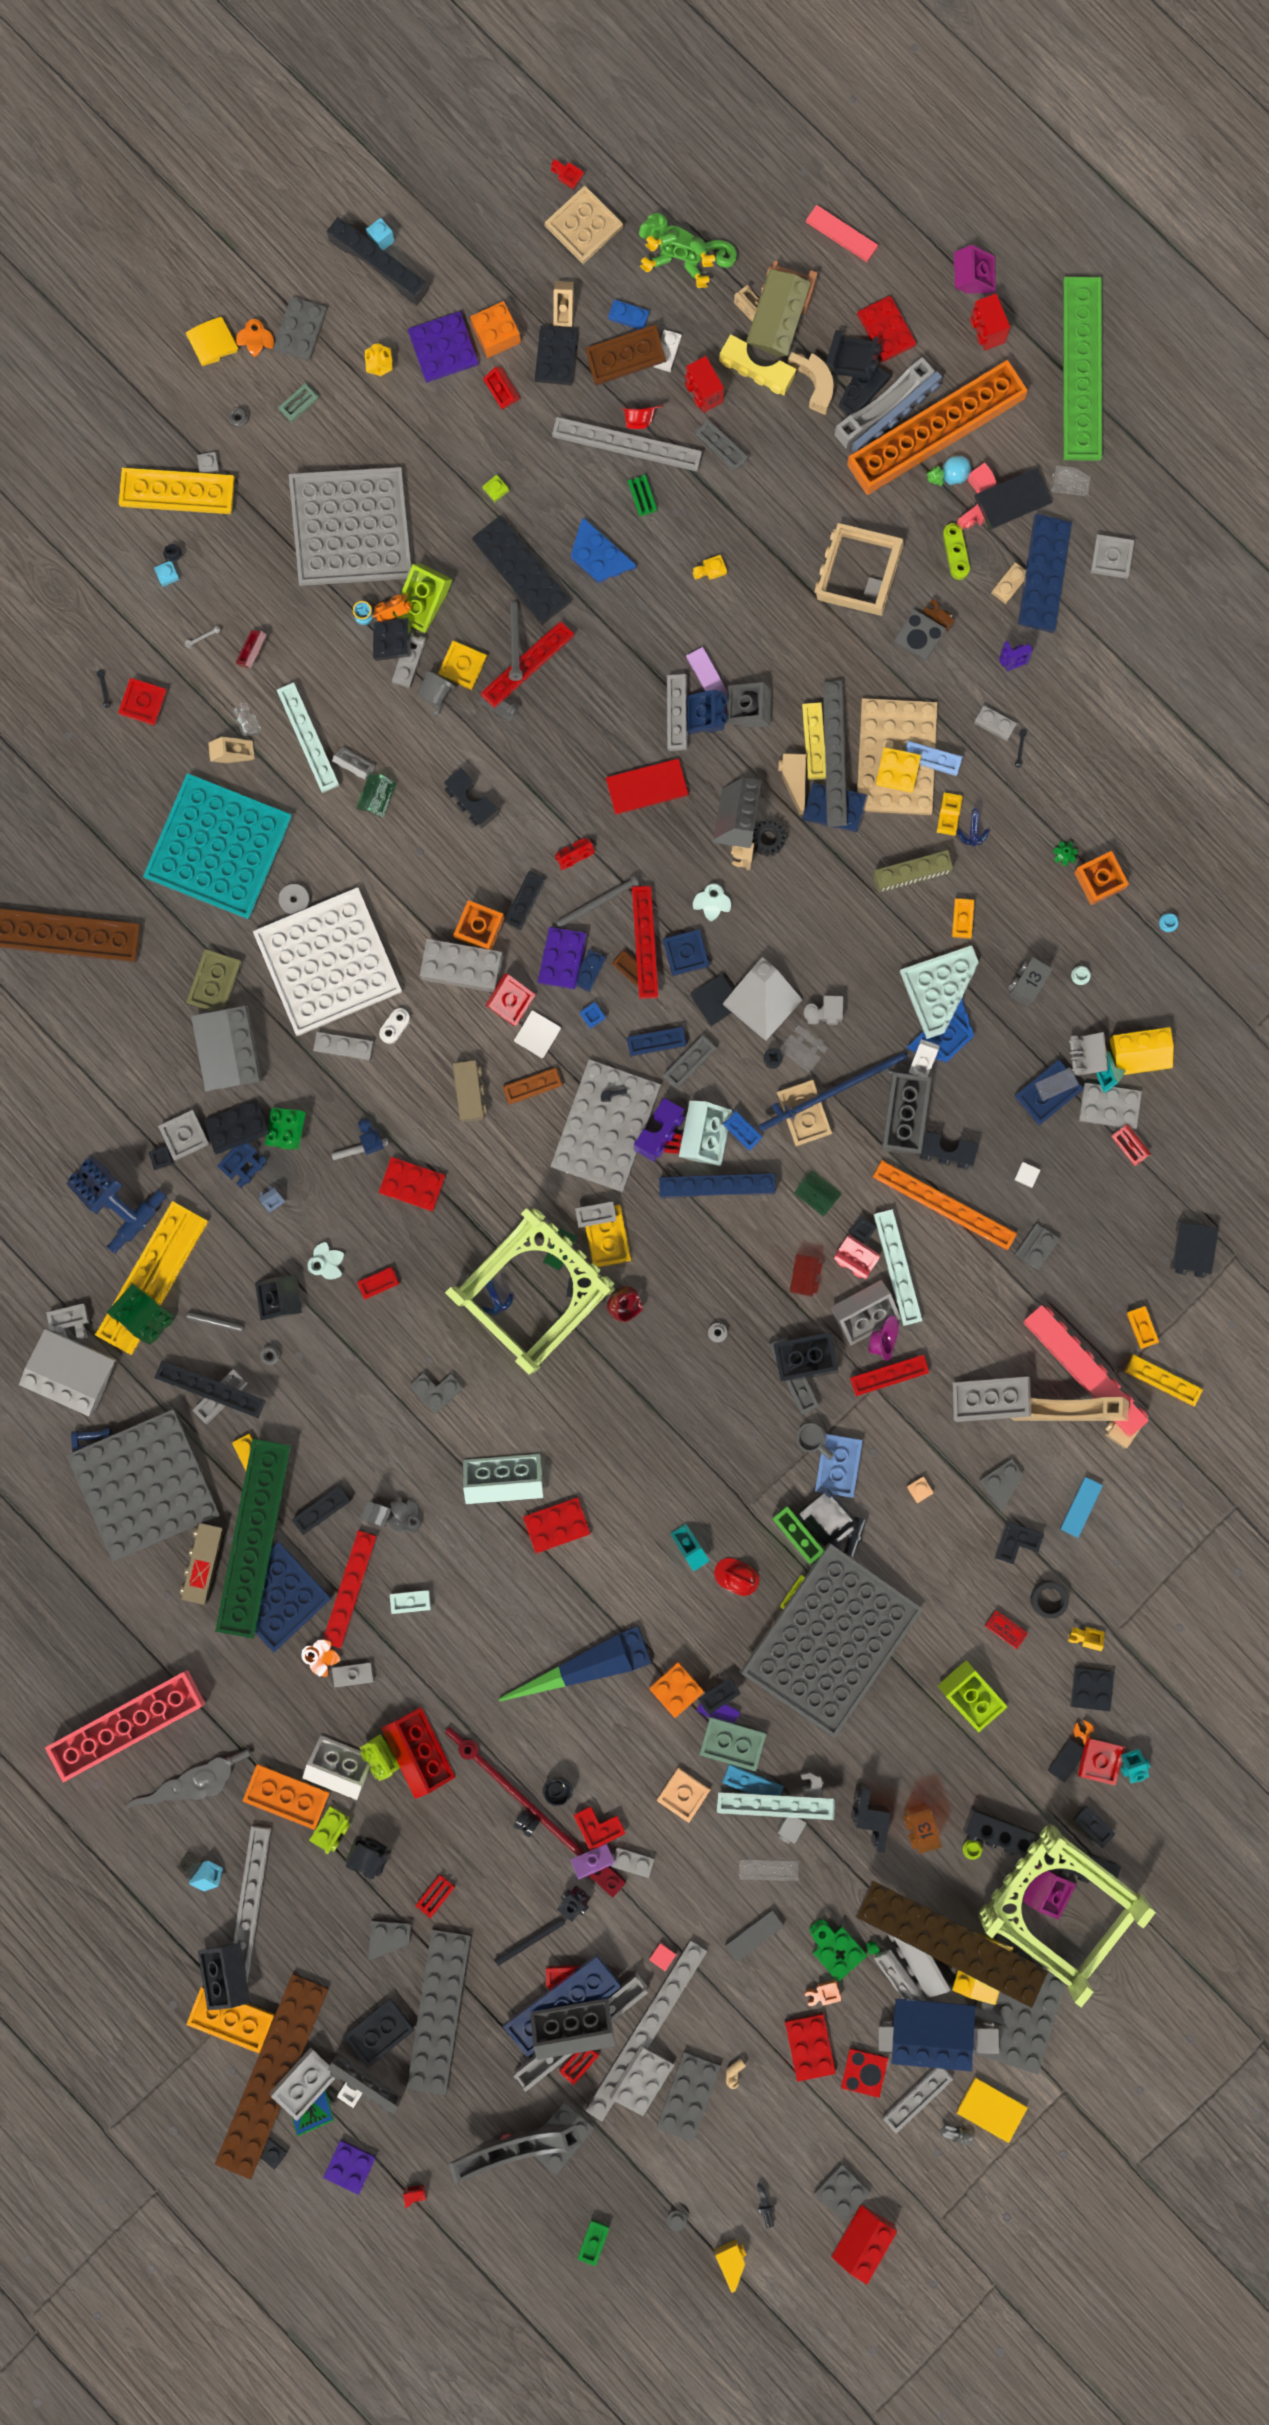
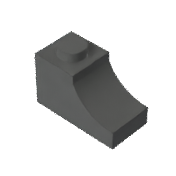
[360,1500,394,1527]

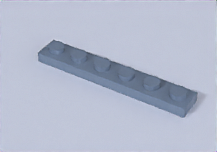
[852,371,942,453]

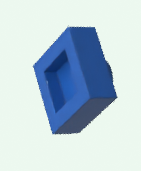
[579,1002,606,1029]

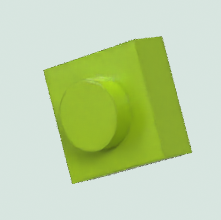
[482,475,509,503]

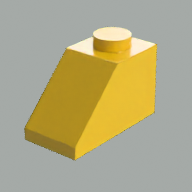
[715,2239,747,2293]

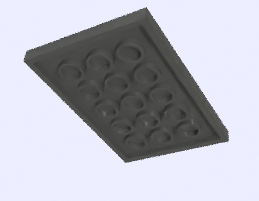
[973,1933,1073,2075]

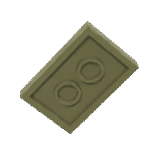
[186,949,242,1012]

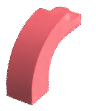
[957,463,997,530]

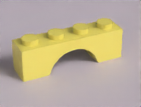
[719,334,796,396]

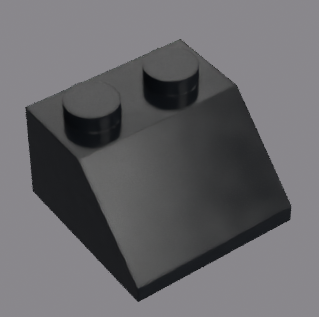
[255,1275,302,1320]

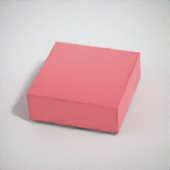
[649,1942,676,1971]

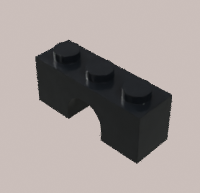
[444,768,499,829]
[915,1131,978,1170]

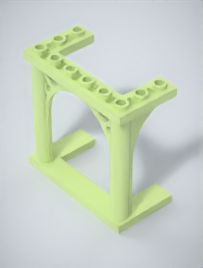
[445,1208,615,1375]
[978,1824,1156,2008]

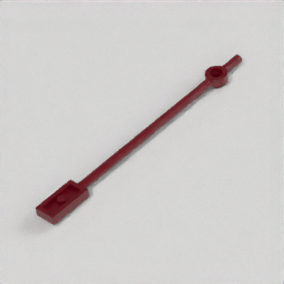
[444,1727,626,1898]

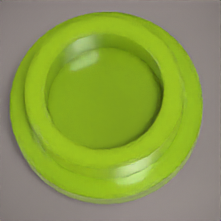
[962,1839,982,1860]

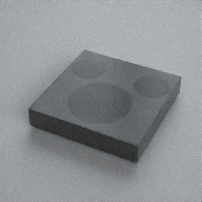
[894,609,946,662]

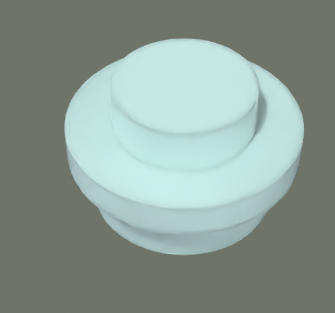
[1071,966,1091,985]

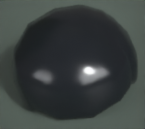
[542,1776,573,1806]

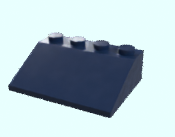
[892,1998,975,2072]

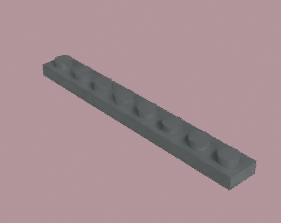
[823,681,847,827]

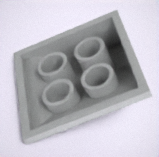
[723,957,802,1041]

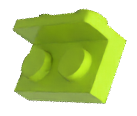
[309,1805,351,1854]

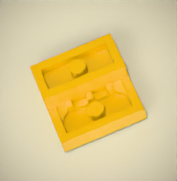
[186,316,238,366]

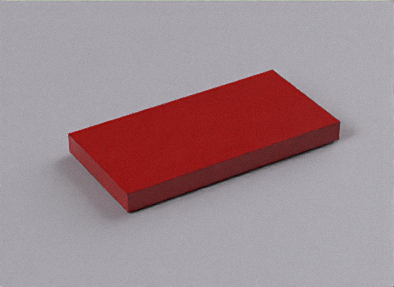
[606,759,688,815]

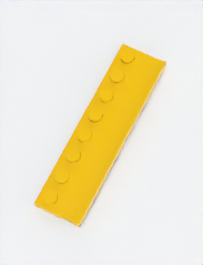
[95,1201,209,1355]

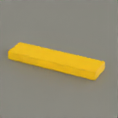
[1124,1354,1203,1407]

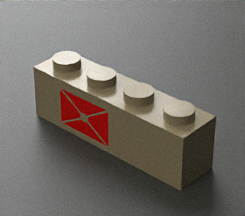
[180,1523,225,1605]

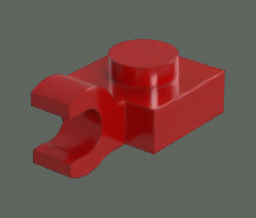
[550,159,584,190]

